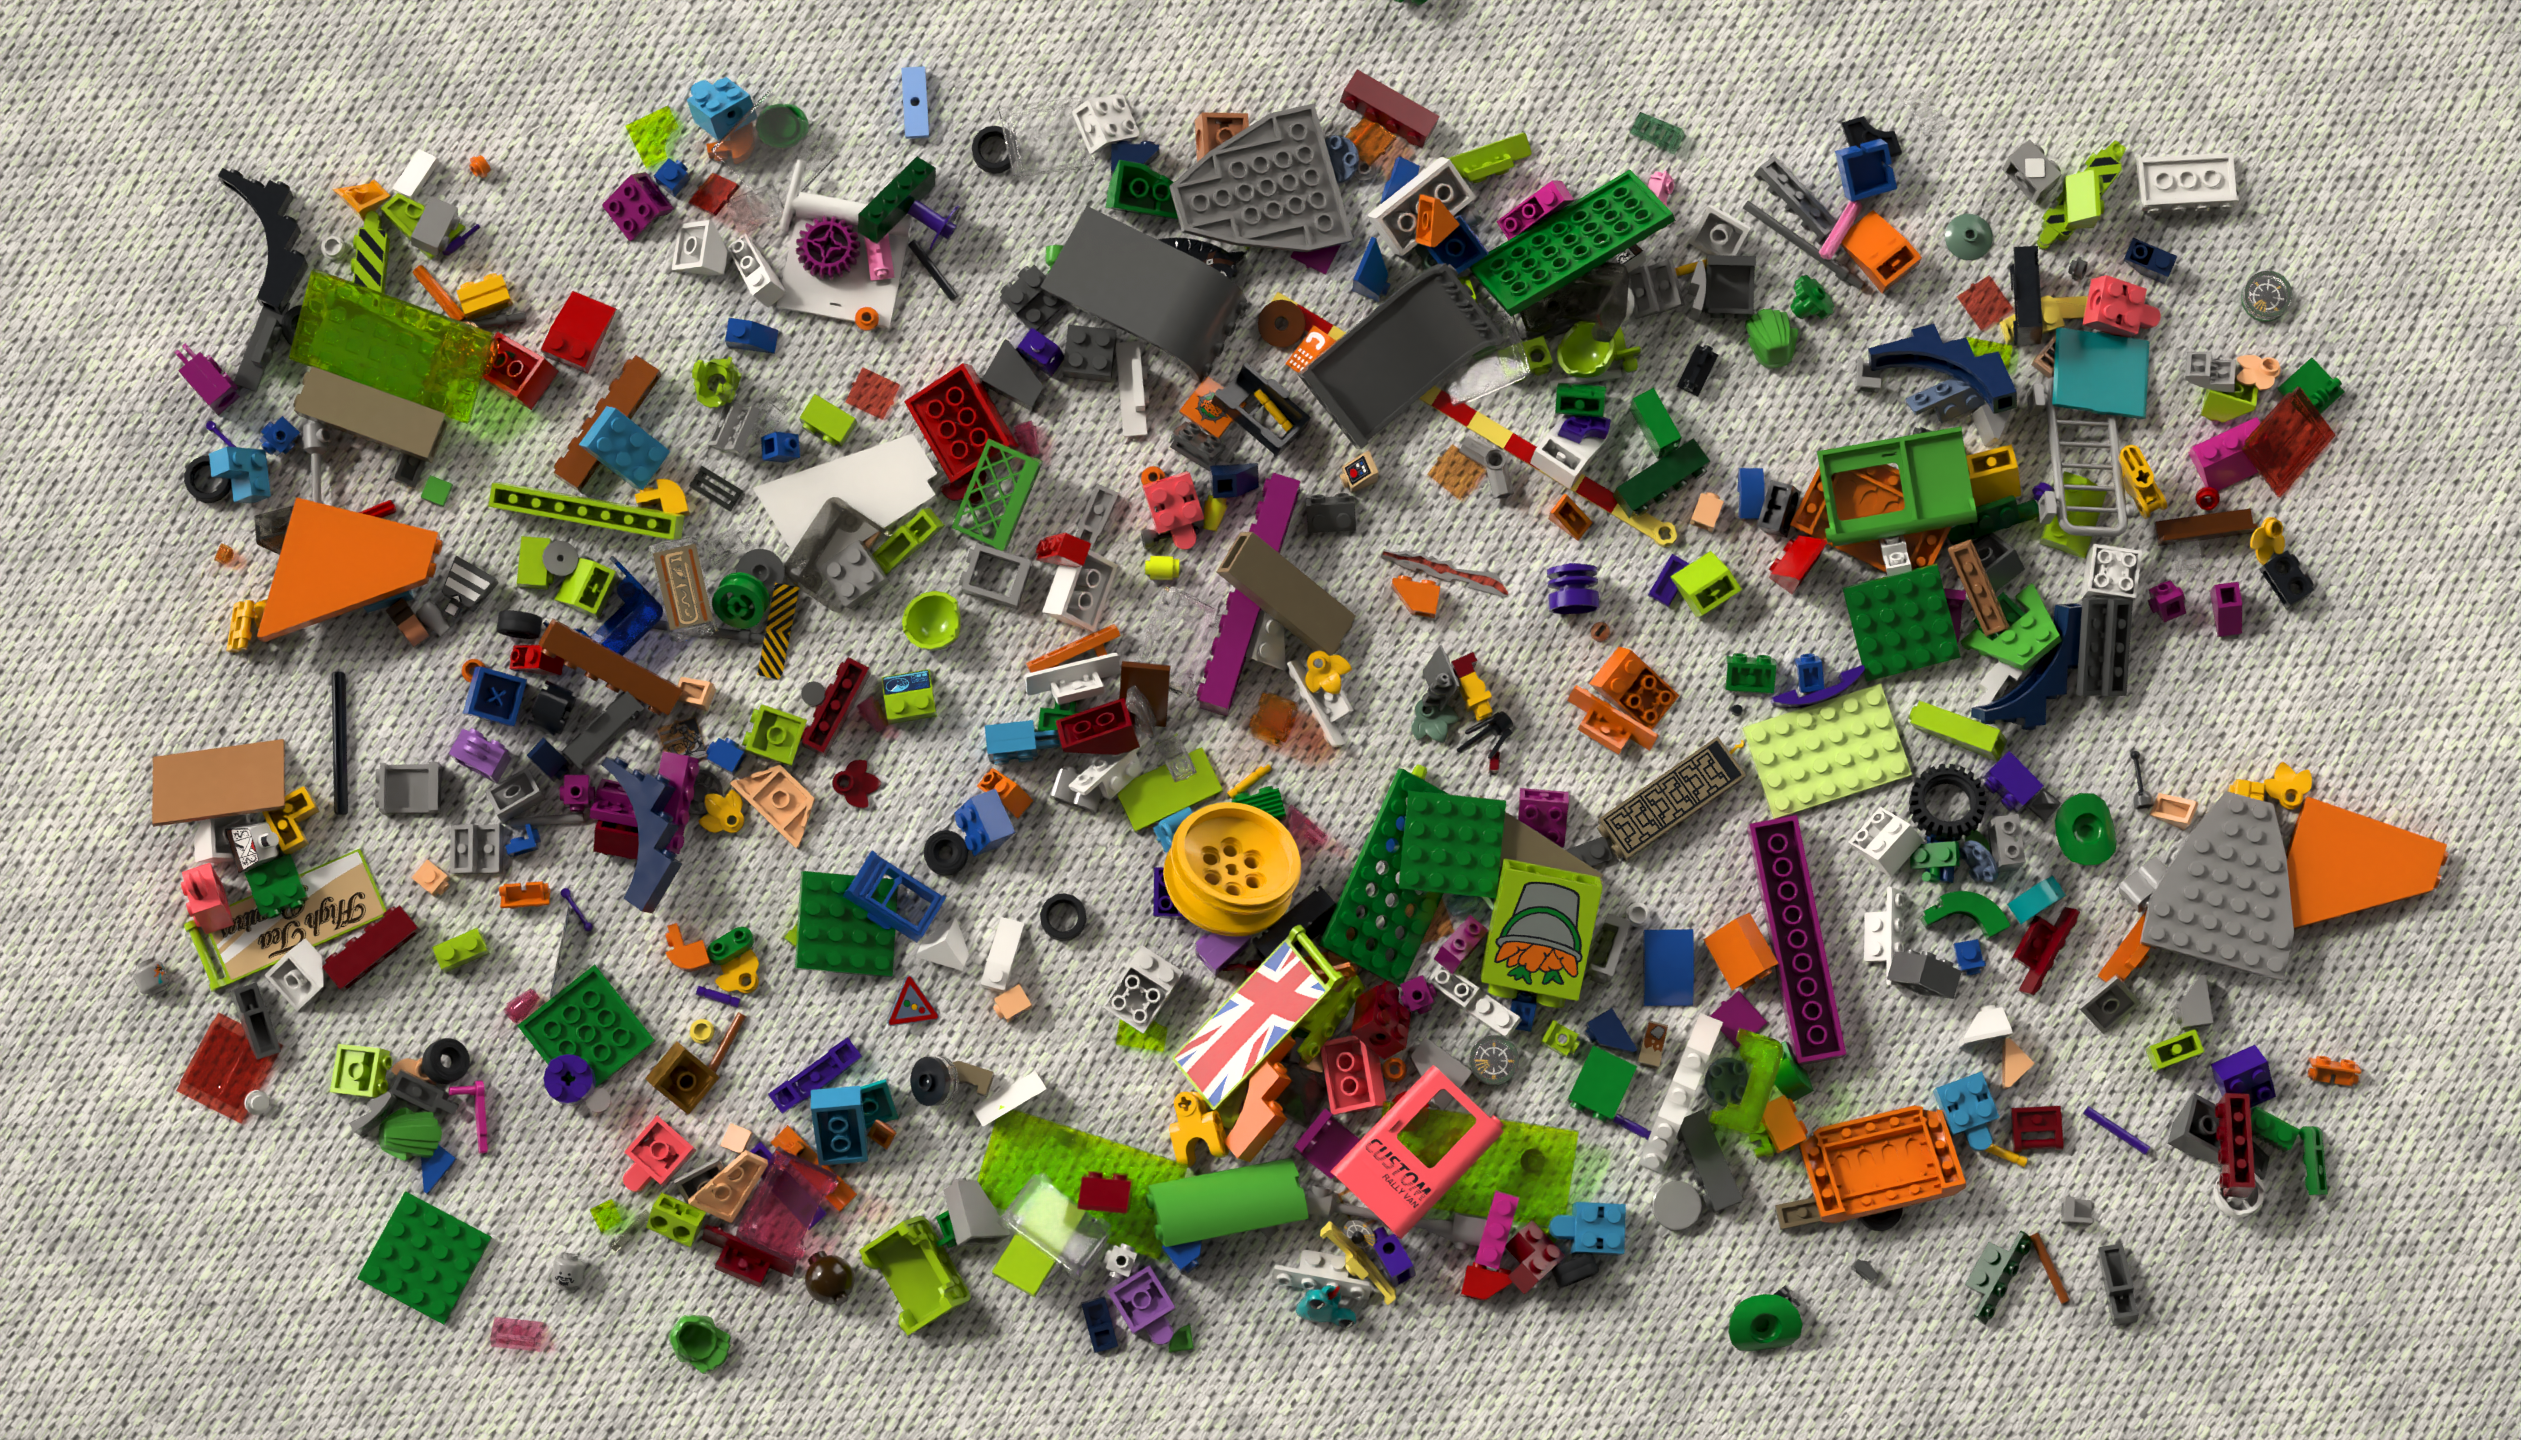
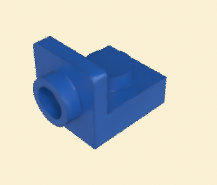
[1794,653,1825,693]
[505,823,541,858]
[1953,939,1986,976]
[1510,991,1537,1032]

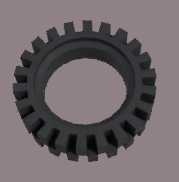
[1909,764,1987,842]

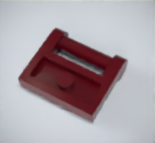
[2010,1106,2064,1153]

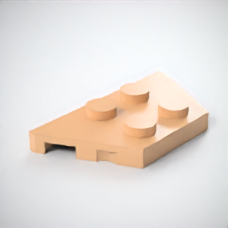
[730,765,815,849]

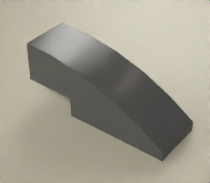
[230,982,281,1060]
[2098,1243,2139,1326]

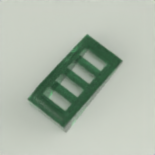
[1630,112,1685,155]

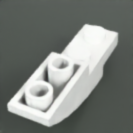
[1977,662,2030,706]
[1427,964,1522,1039]

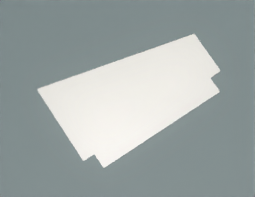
[753,434,937,569]

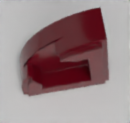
[1488,749,1500,774]

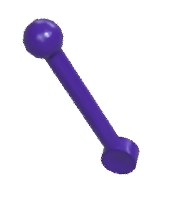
[206,421,236,447]
[560,888,593,932]

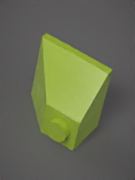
[2201,375,2258,423]

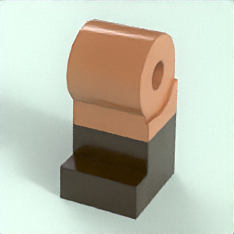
[385,598,430,647]

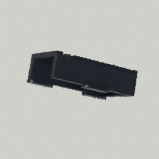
[2010,246,2043,346]
[1211,362,1311,458]
[1251,885,1336,961]

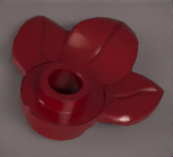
[940,470,987,505]
[832,760,881,808]
[1222,960,1261,976]

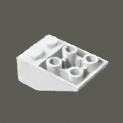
[1530,414,1609,489]
[1102,945,1184,1034]

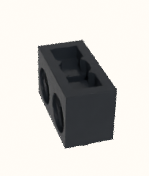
[1757,480,1801,538]
[2259,550,2314,609]

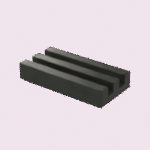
[689,466,743,512]

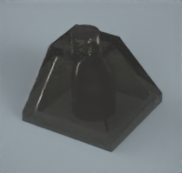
[254,506,294,555]
[1275,1061,1328,1129]

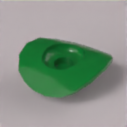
[2055,793,2117,866]
[1728,1294,1803,1351]

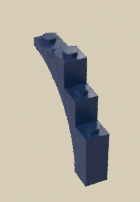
[1868,324,2017,414]
[1971,603,2082,730]
[601,756,682,914]

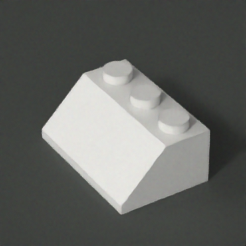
[1042,550,1118,632]

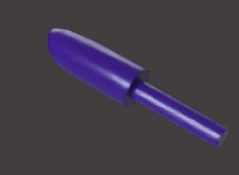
[442,224,480,256]

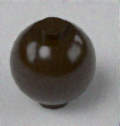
[805,1251,855,1305]

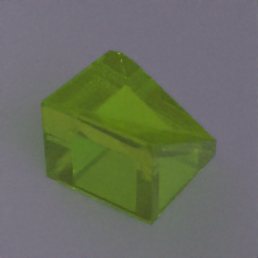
[590,1199,624,1233]

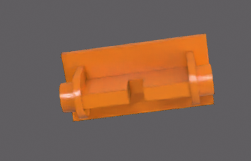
[499,881,550,909]
[2308,1056,2361,1086]

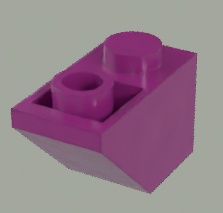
[2210,582,2242,637]

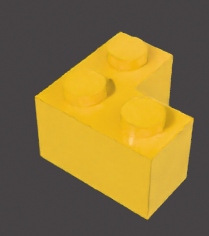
[262,786,320,855]

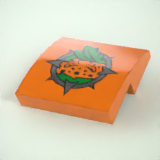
[1179,376,1246,439]

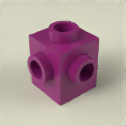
[2148,580,2186,623]
[559,775,595,812]
[1400,975,1438,1015]

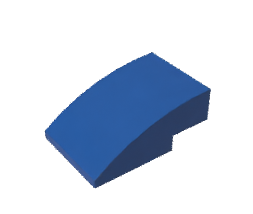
[1643,929,1694,1006]

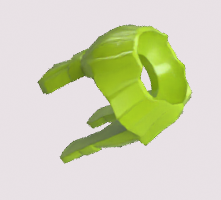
[692,356,742,408]

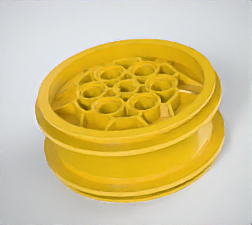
[1163,802,1301,937]

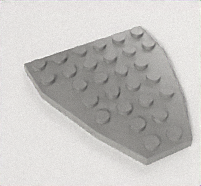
[1169,103,1353,252]
[2140,791,2294,981]

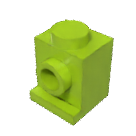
[1540,1020,1580,1057]

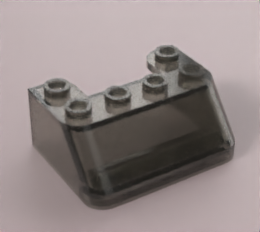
[1520,262,1629,343]

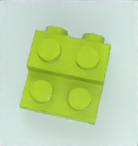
[742,704,807,766]
[330,1044,392,1099]

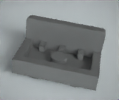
[1306,493,1356,533]

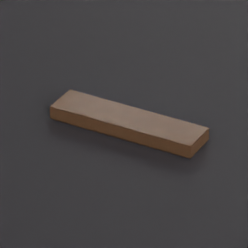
[1948,539,2009,637]

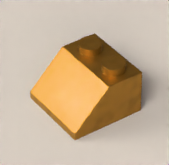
[645,1041,720,1115]

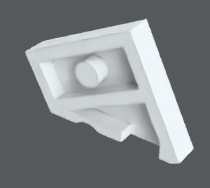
[1245,611,1286,671]

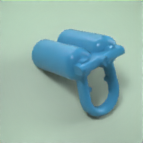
[1153,807,1193,853]

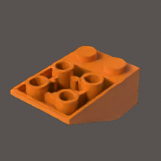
[1840,210,1922,294]
[1589,646,1679,730]

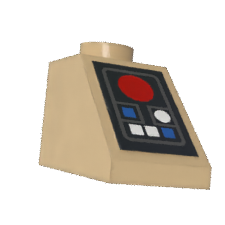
[1339,451,1379,493]

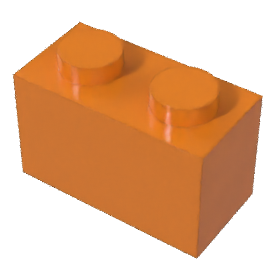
[1756,1095,1808,1154]

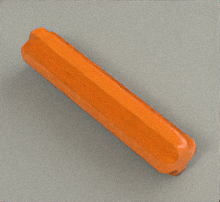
[413,265,466,323]

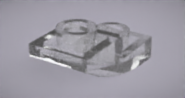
[1125,685,1156,739]
[1155,733,1197,782]

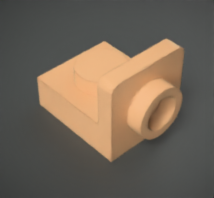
[412,859,450,897]

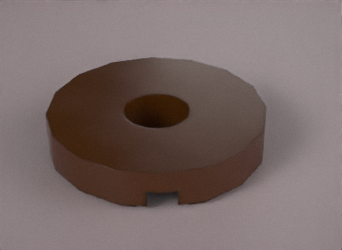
[1258,300,1306,348]

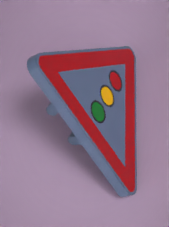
[887,975,939,1026]

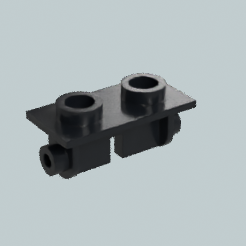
[1676,344,1719,397]

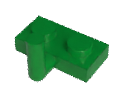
[1910,841,1960,885]

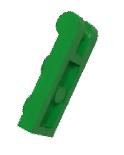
[2299,1126,2328,1195]

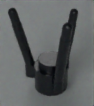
[1457,711,1513,759]

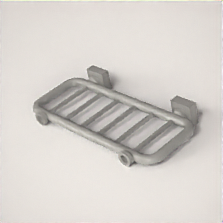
[2027,376,2134,537]

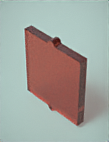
[688,173,740,216]
[1957,275,2013,331]
[845,367,900,420]

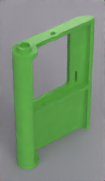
[1817,426,1978,547]

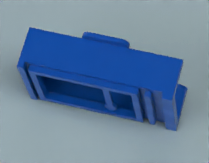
[843,850,946,943]

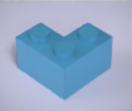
[209,447,271,503]

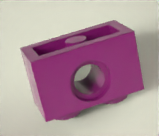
[1434,915,1489,974]

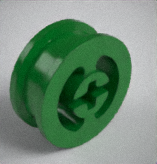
[712,572,770,629]

